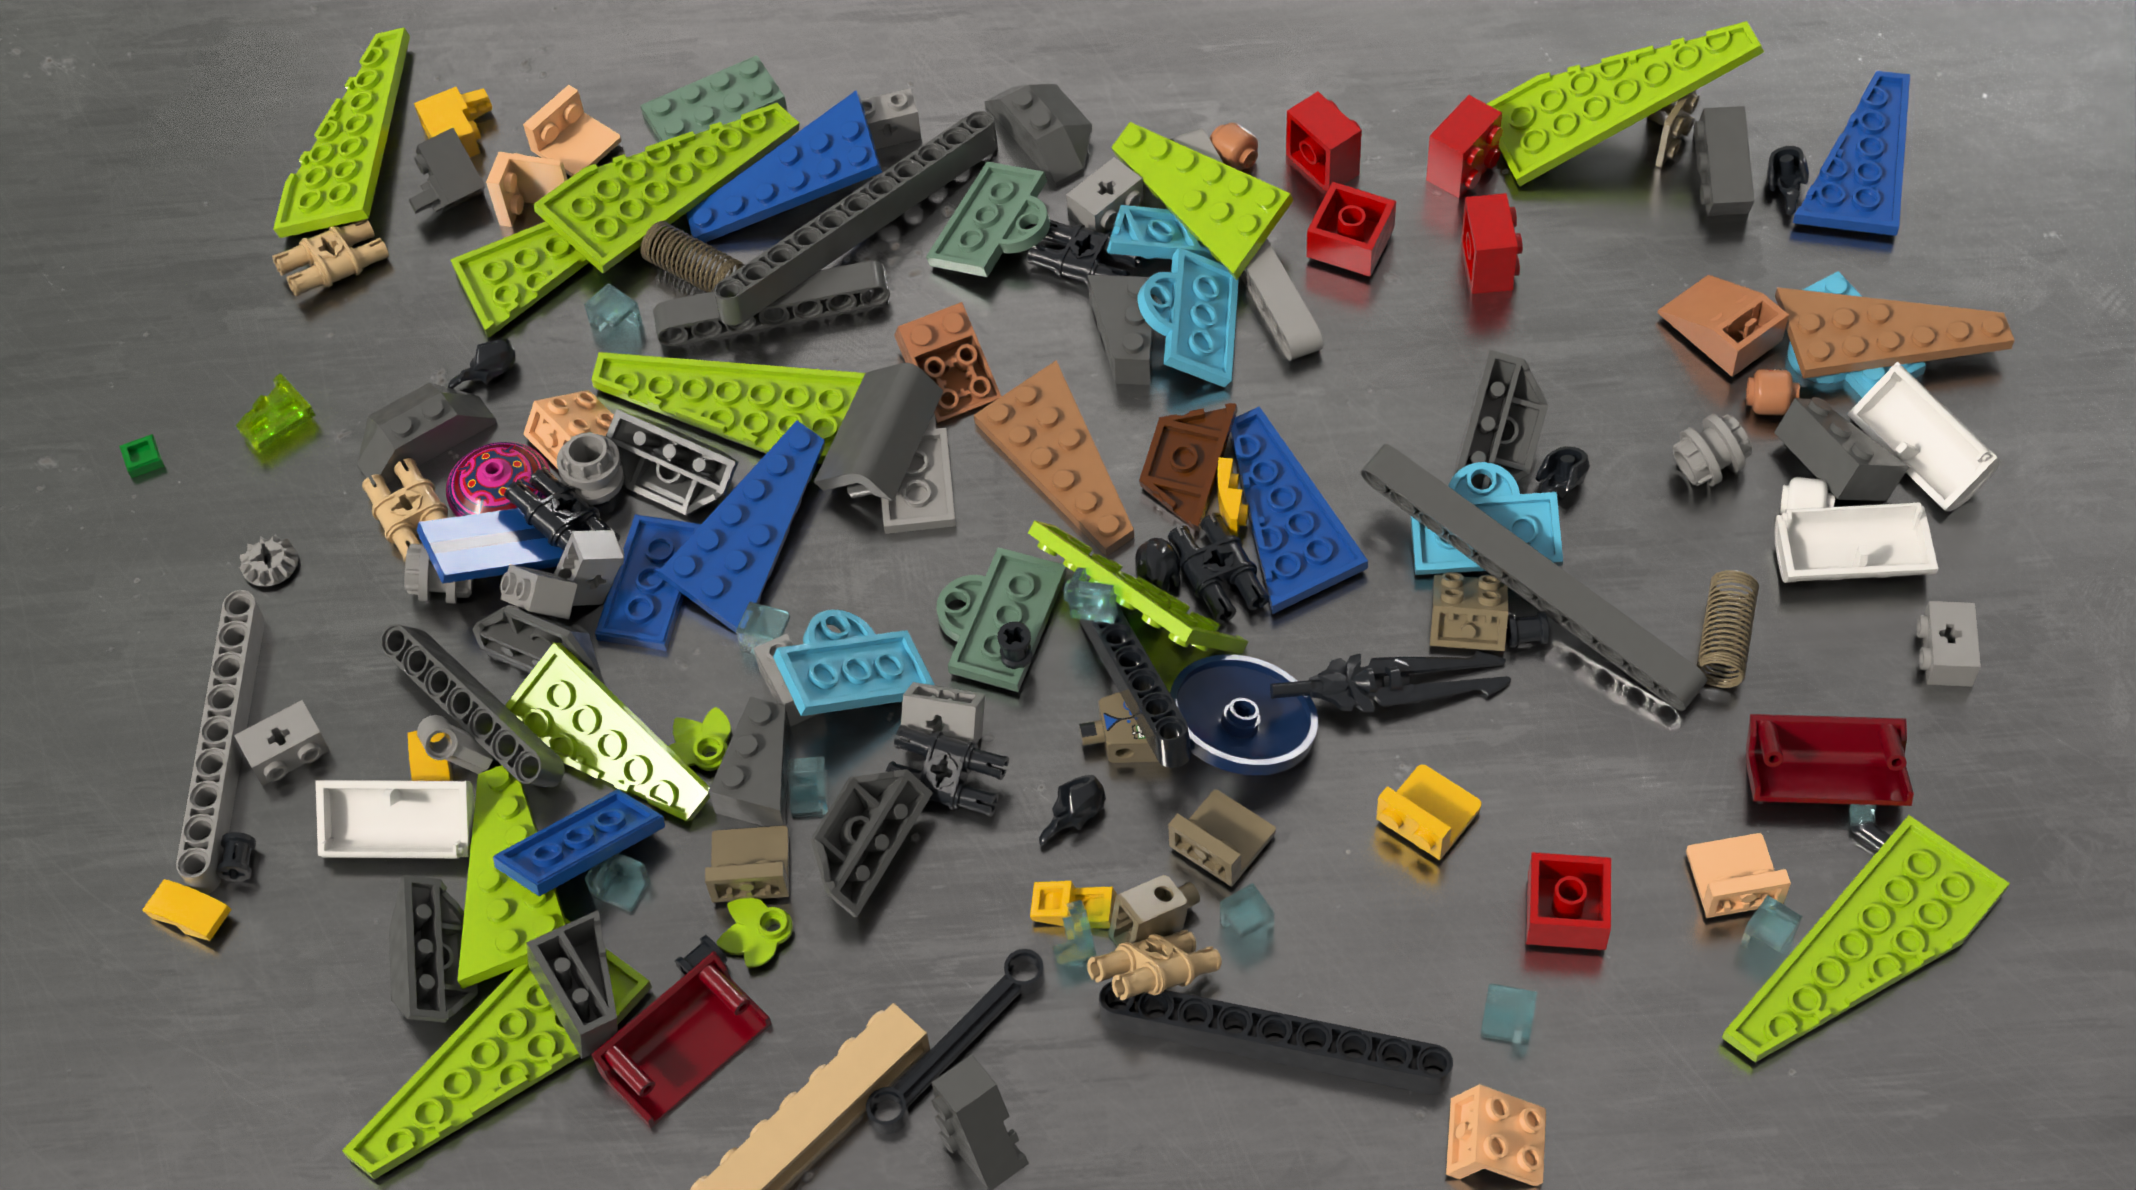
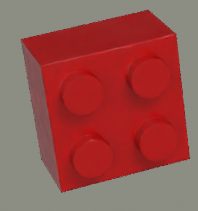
[1286,91,1362,192]
[1426,95,1503,198]
[1306,182,1396,276]
[1461,193,1523,294]
[1526,852,1611,950]

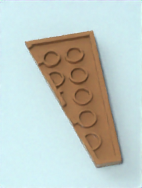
[1775,287,2015,379]
[974,360,1134,557]

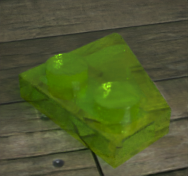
[236,373,316,452]

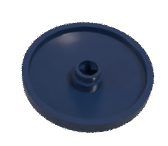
[1170,654,1318,776]

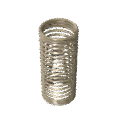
[641,221,744,292]
[1697,570,1759,688]

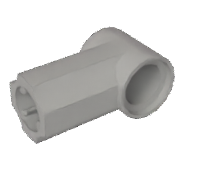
[417,715,493,774]

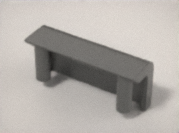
[814,363,943,501]

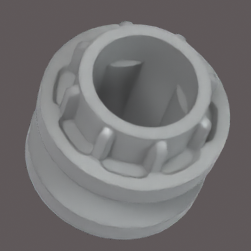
[1673,414,1752,486]
[557,432,624,506]
[404,543,474,604]

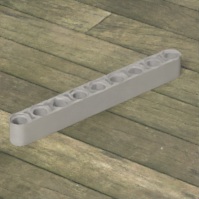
[1170,128,1323,361]
[176,590,265,895]

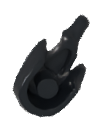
[1767,146,1809,215]
[448,339,516,389]
[1535,446,1590,499]
[1135,538,1181,593]
[1039,775,1106,845]

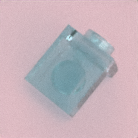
[1064,567,1118,623]
[1052,900,1097,966]

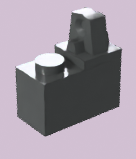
[409,128,485,214]

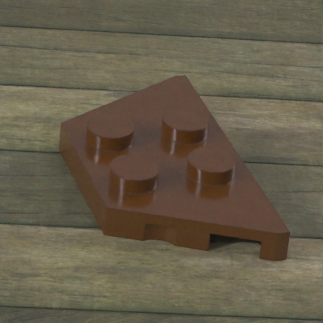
[1139,403,1238,532]

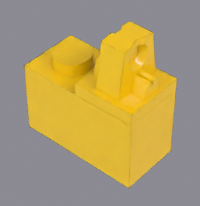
[414,87,492,157]

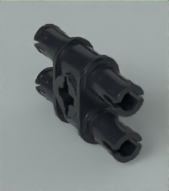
[1027,219,1142,286]
[504,467,620,550]
[1167,513,1270,623]
[886,725,1009,817]

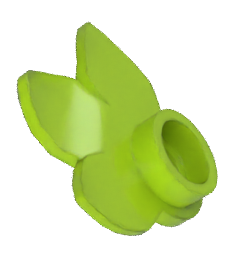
[668,707,731,771]
[716,898,793,968]

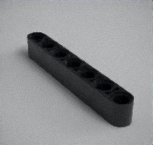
[1074,579,1192,768]

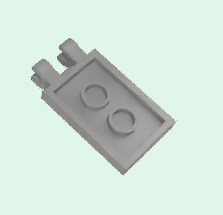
[881,413,956,534]

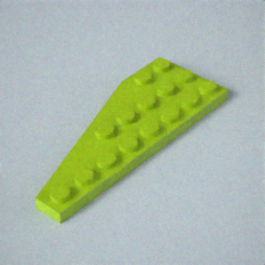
[1487,21,1764,186]
[273,27,410,238]
[534,103,800,274]
[591,352,865,464]
[1722,815,2010,1062]
[342,918,652,1180]

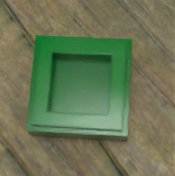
[119,434,165,479]

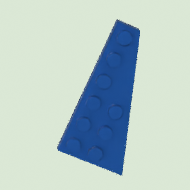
[1793,71,1910,236]
[686,90,882,246]
[1230,406,1368,614]
[659,420,825,639]

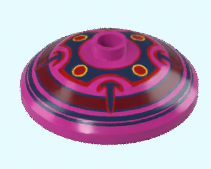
[446,442,550,517]

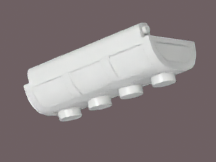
[1847,362,2000,511]
[1775,502,1938,583]
[316,780,475,859]

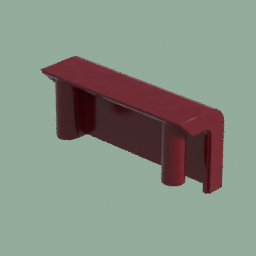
[1746,714,1914,806]
[591,951,772,1129]

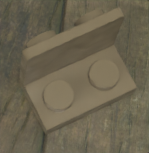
[1647,90,1700,168]
[1430,572,1508,651]
[1168,789,1276,887]
[705,825,789,903]

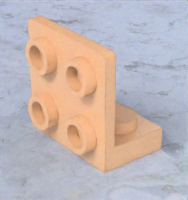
[523,85,622,177]
[486,152,568,227]
[523,390,614,469]
[1686,833,1791,918]
[1446,1084,1546,1186]

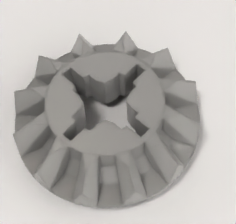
[239,534,298,587]

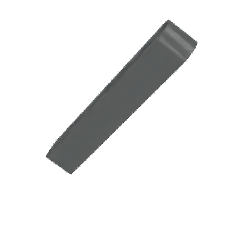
[653,261,890,346]
[381,624,565,788]

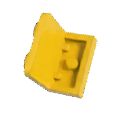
[1376,765,1481,860]

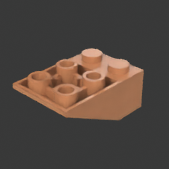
[1658,275,1789,377]
[894,302,1001,423]

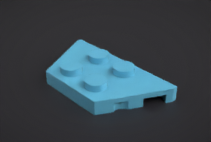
[1107,205,1222,264]

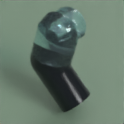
[1849,804,1891,850]

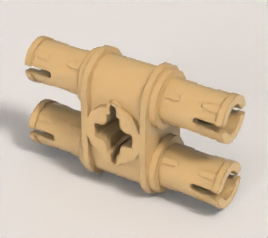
[272,219,389,297]
[362,458,448,562]
[1087,929,1222,1000]

